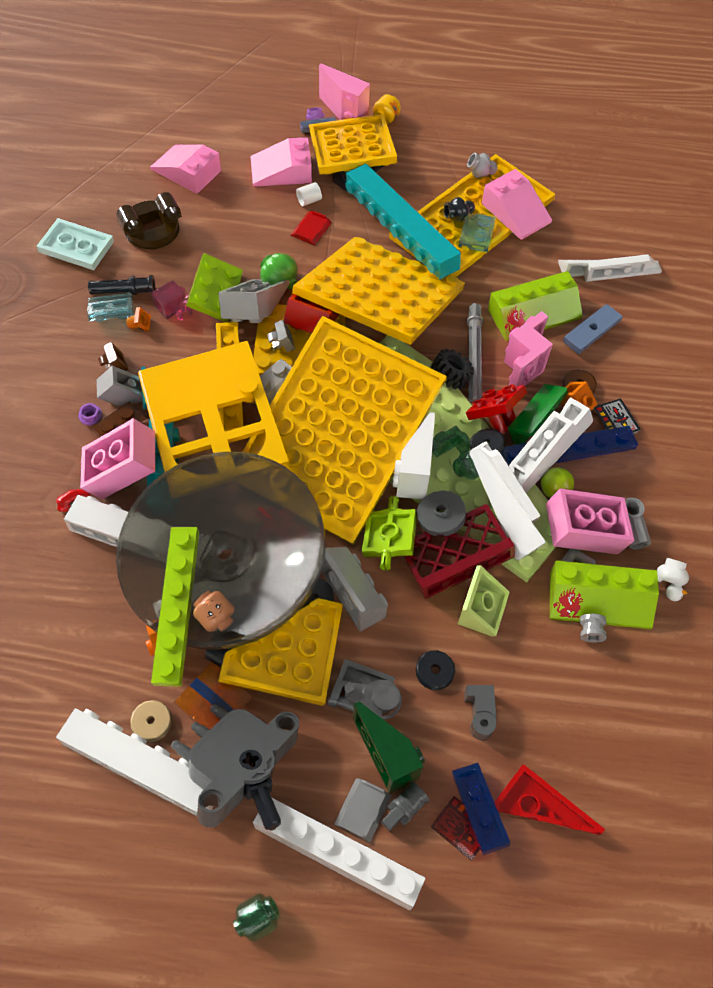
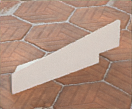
[558,255,662,282]
[469,442,546,560]

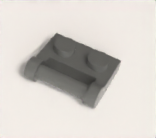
[328,659,395,712]

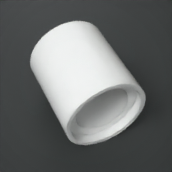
[296,182,322,206]

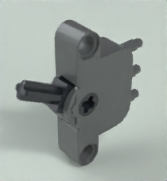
[171,704,299,831]

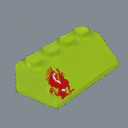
[488,271,583,341]
[549,561,659,629]

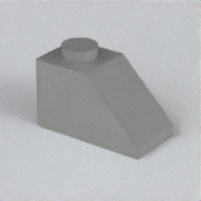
[97,366,143,405]

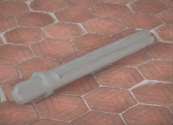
[466,303,484,404]

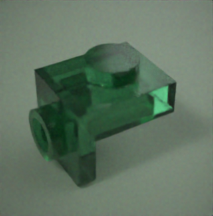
[432,426,470,458]

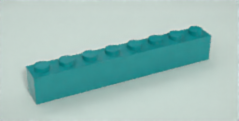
[345,164,461,280]

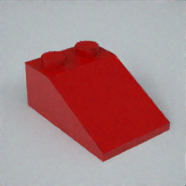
[284,294,339,334]

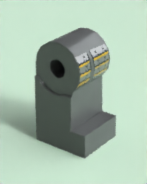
[464,685,496,740]

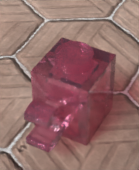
[151,280,192,321]

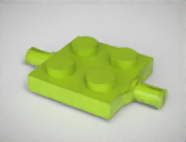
[362,496,417,570]

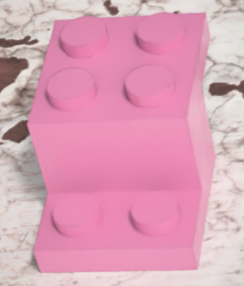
[504,311,553,387]

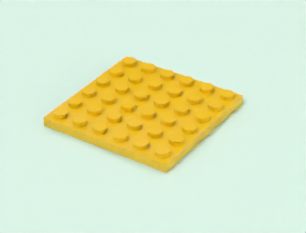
[292,237,465,345]

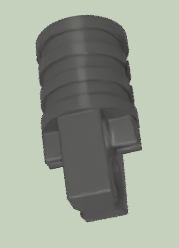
[382,781,430,832]

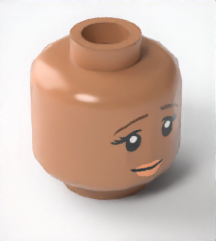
[193,590,235,632]

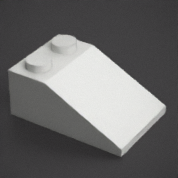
[393,412,435,500]

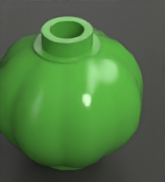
[260,253,298,290]

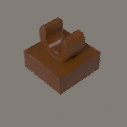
[98,342,129,371]

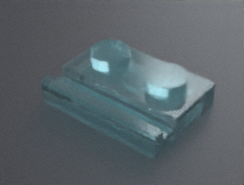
[458,212,496,252]
[87,293,133,322]

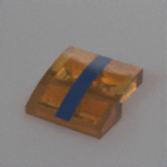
[174,662,253,730]

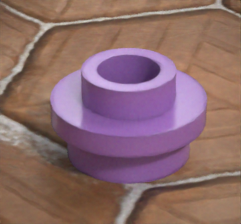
[306,107,325,120]
[78,403,103,426]

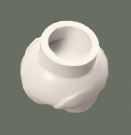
[657,558,689,601]

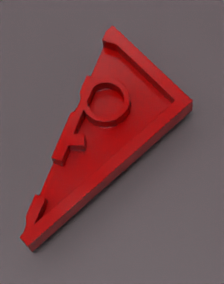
[490,764,605,835]

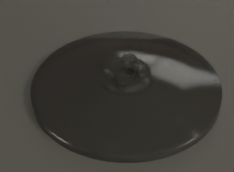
[116,452,326,650]

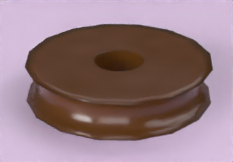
[562,369,597,394]

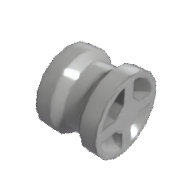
[580,614,607,643]

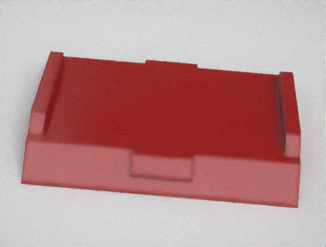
[290,210,332,246]

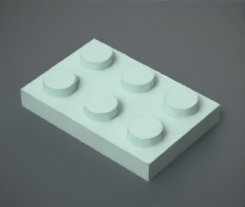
[37,218,114,270]

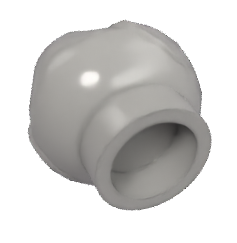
[467,152,498,178]

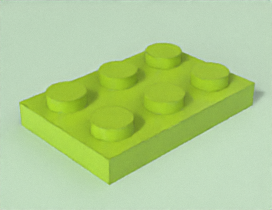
[186,253,243,322]

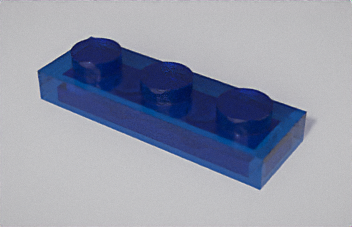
[452,763,511,856]

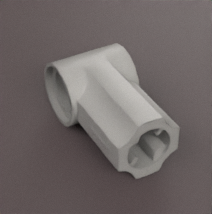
[625,497,651,550]

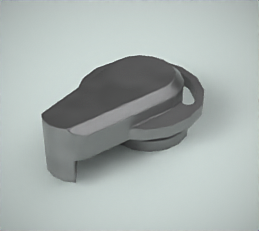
[345,680,402,720]

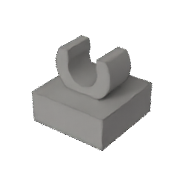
[267,320,295,352]

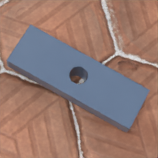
[563,304,623,354]

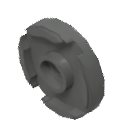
[417,490,466,536]

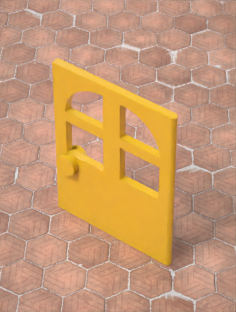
[138,341,289,499]

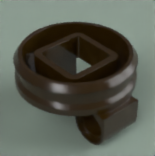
[116,192,182,250]

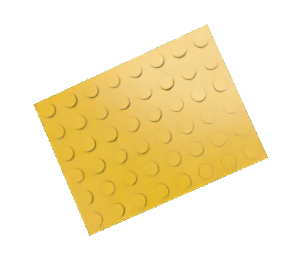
[235,316,447,545]

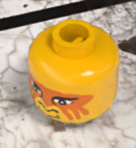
[373,95,401,124]

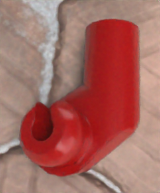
[55,489,91,512]

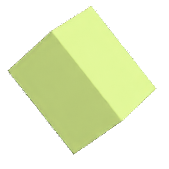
[458,566,510,636]

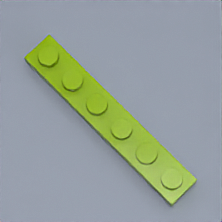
[151,527,200,686]

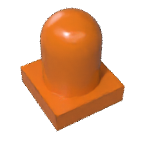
[126,307,151,331]

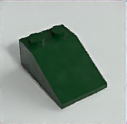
[353,701,425,794]

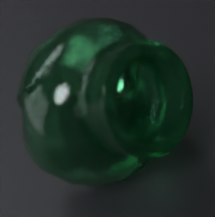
[453,450,479,480]

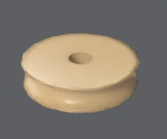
[130,700,172,742]

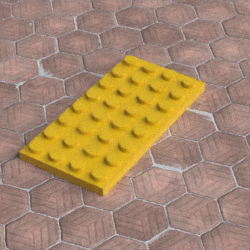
[389,154,555,277]

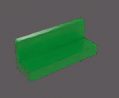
[508,384,568,447]

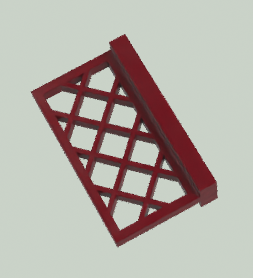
[404,504,515,599]

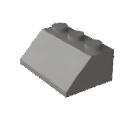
[321,547,388,632]

